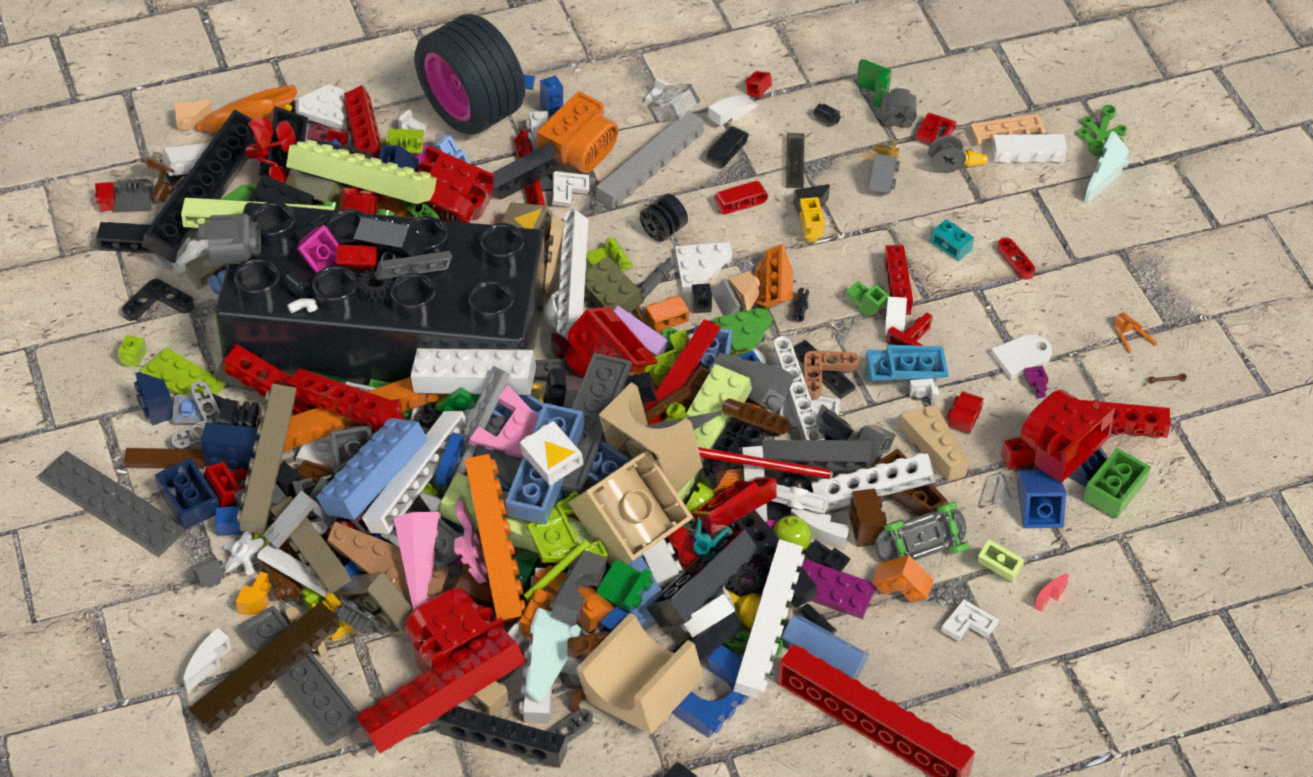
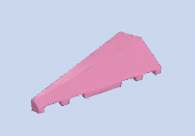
[394,512,441,611]

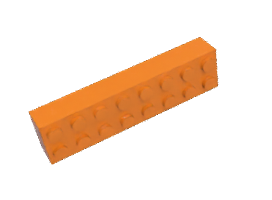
[465,454,527,625]

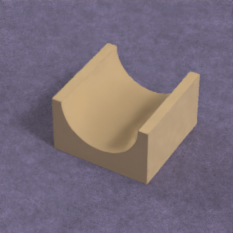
[599,382,703,493]
[568,449,693,567]
[576,613,704,734]

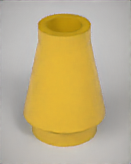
[963,150,987,167]

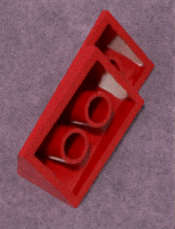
[691,477,777,534]

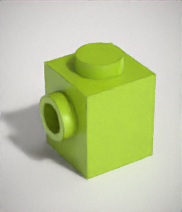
[118,334,147,368]

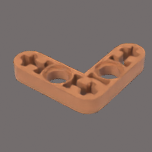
[804,351,860,400]

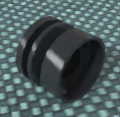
[639,193,688,242]
[218,399,261,428]

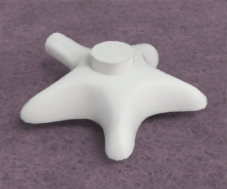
[223,531,264,575]

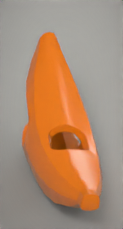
[196,85,297,134]

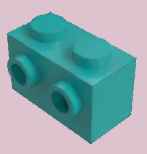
[930,219,974,261]

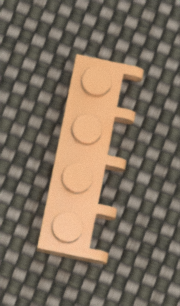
[970,114,1045,144]

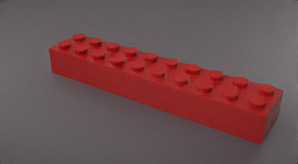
[777,644,975,777]

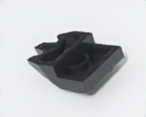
[815,404,854,440]

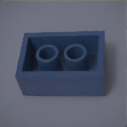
[200,423,260,471]
[155,458,219,530]

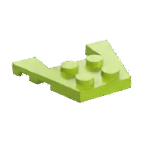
[644,329,688,390]
[527,491,608,563]

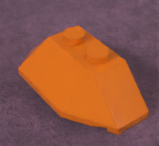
[753,244,793,308]

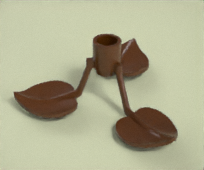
[140,156,187,202]

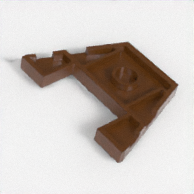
[567,630,612,712]

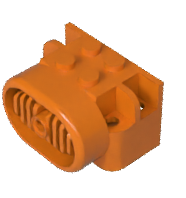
[536,91,618,173]

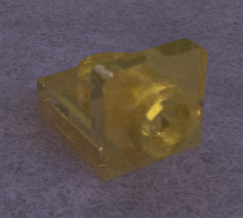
[872,141,899,162]

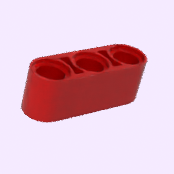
[714,181,769,214]

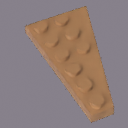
[327,522,450,604]

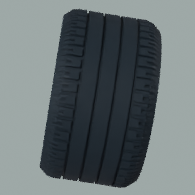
[414,14,525,135]

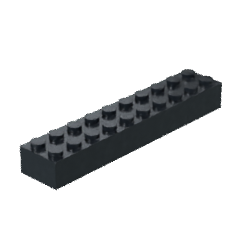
[142,109,257,264]

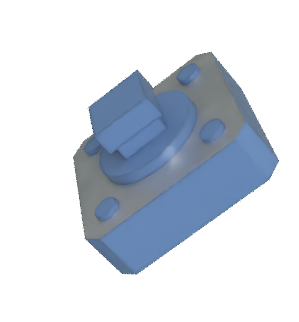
[172,394,205,425]

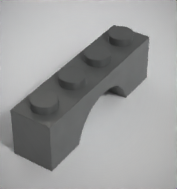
[550,550,607,626]

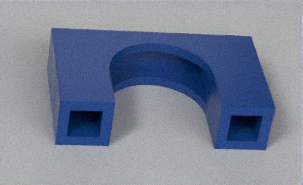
[671,645,749,738]

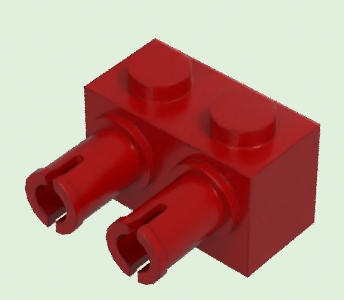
[204,462,247,508]

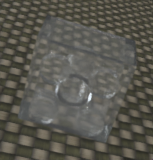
[647,83,700,123]

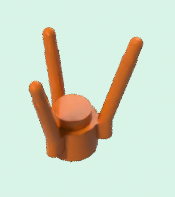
[1114,312,1158,353]

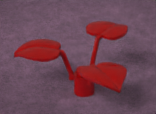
[246,117,296,183]

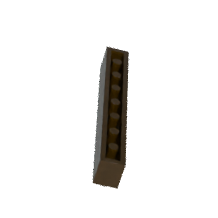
[189,601,341,735]

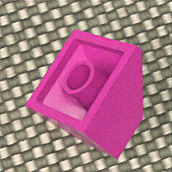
[297,225,339,273]

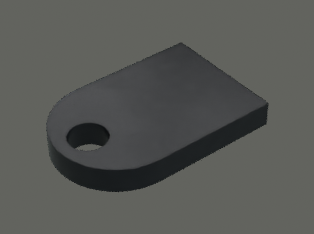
[767,474,813,520]

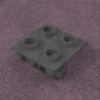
[114,178,153,211]
[334,599,383,635]

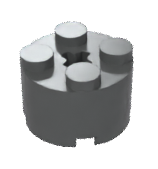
[881,88,917,128]

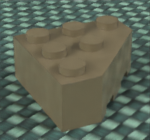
[335,572,413,636]

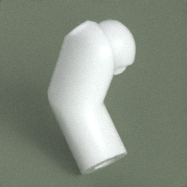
[287,298,318,314]

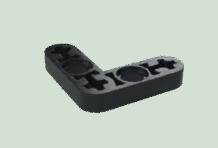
[122,279,194,321]

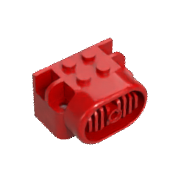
[410,146,494,223]
[564,307,659,378]
[1020,389,1115,483]
[404,588,504,673]

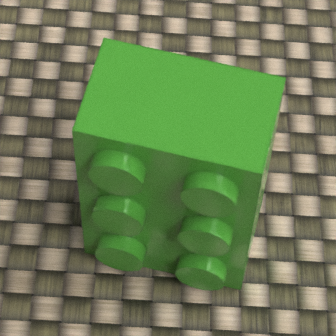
[1083,448,1151,518]

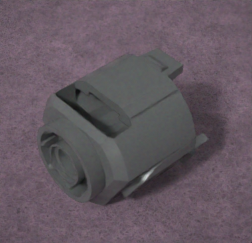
[198,214,261,266]

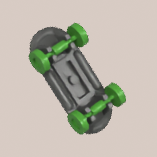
[875,501,970,562]

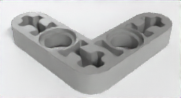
[171,381,220,449]

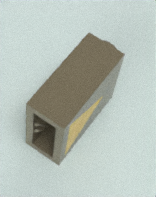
[501,203,554,239]

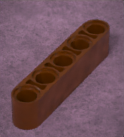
[722,398,790,435]

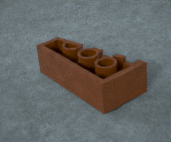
[869,448,948,516]

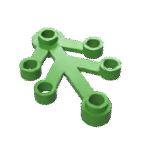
[1078,105,1127,156]

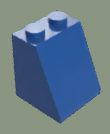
[1017,470,1067,528]

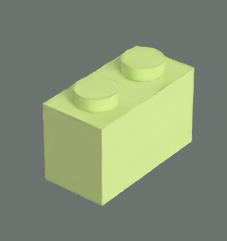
[978,539,1024,583]

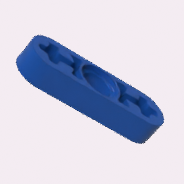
[435,432,464,487]

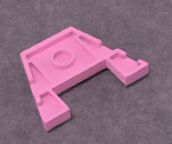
[468,385,539,459]
[454,499,488,584]

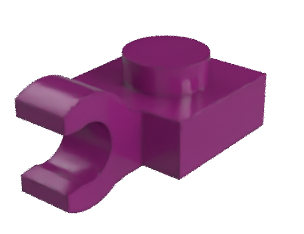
[1024,365,1049,398]

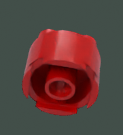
[338,186,378,214]

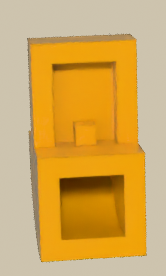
[236,572,271,615]

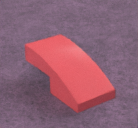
[1034,574,1070,612]

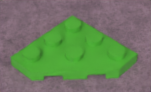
[713,307,773,356]

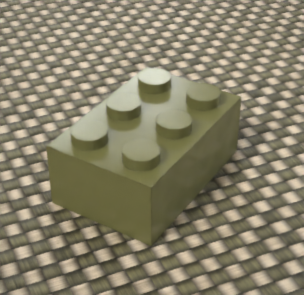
[584,256,644,313]

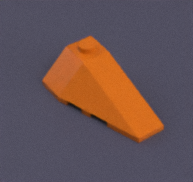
[534,565,616,633]

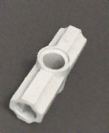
[172,239,209,273]
[772,484,829,513]

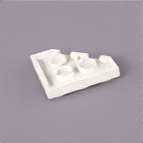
[295,85,347,131]
[675,242,732,292]

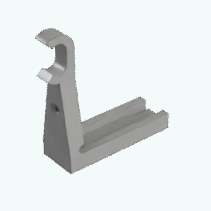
[263,491,335,548]

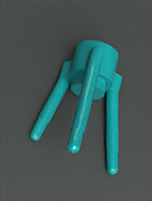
[694,517,729,555]

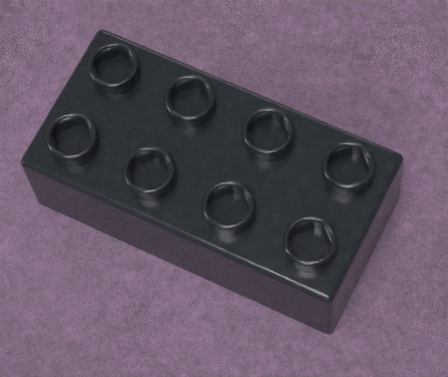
[215,202,545,386]

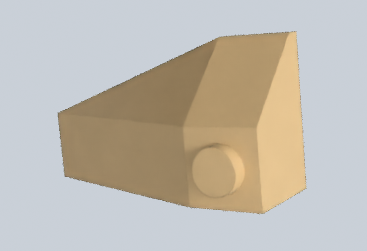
[545,216,563,296]

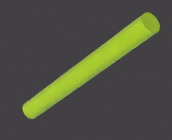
[523,539,590,601]

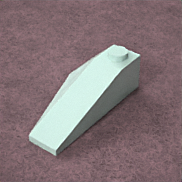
[1084,131,1130,203]
[525,608,581,703]

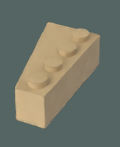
[898,404,969,482]

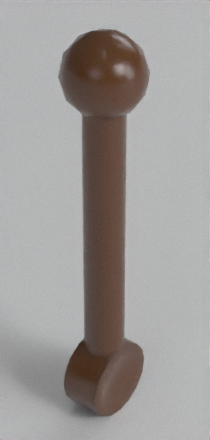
[1148,373,1187,384]

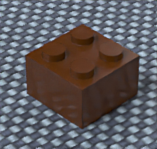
[848,488,887,547]

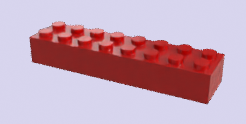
[355,626,526,754]

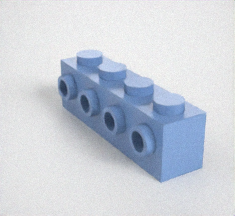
[781,615,870,678]

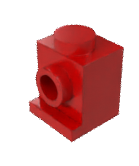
[745,71,772,98]
[95,182,115,211]

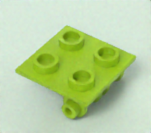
[386,129,424,154]
[586,237,634,272]

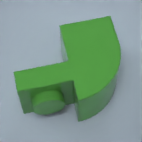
[845,281,890,316]

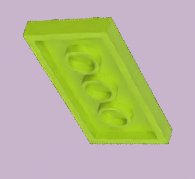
[141,347,226,406]

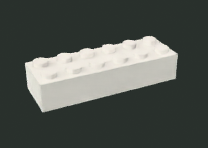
[411,348,536,395]

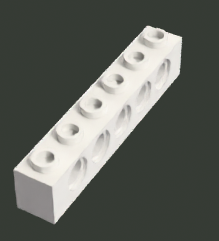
[812,453,936,511]

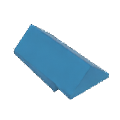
[865,345,949,381]

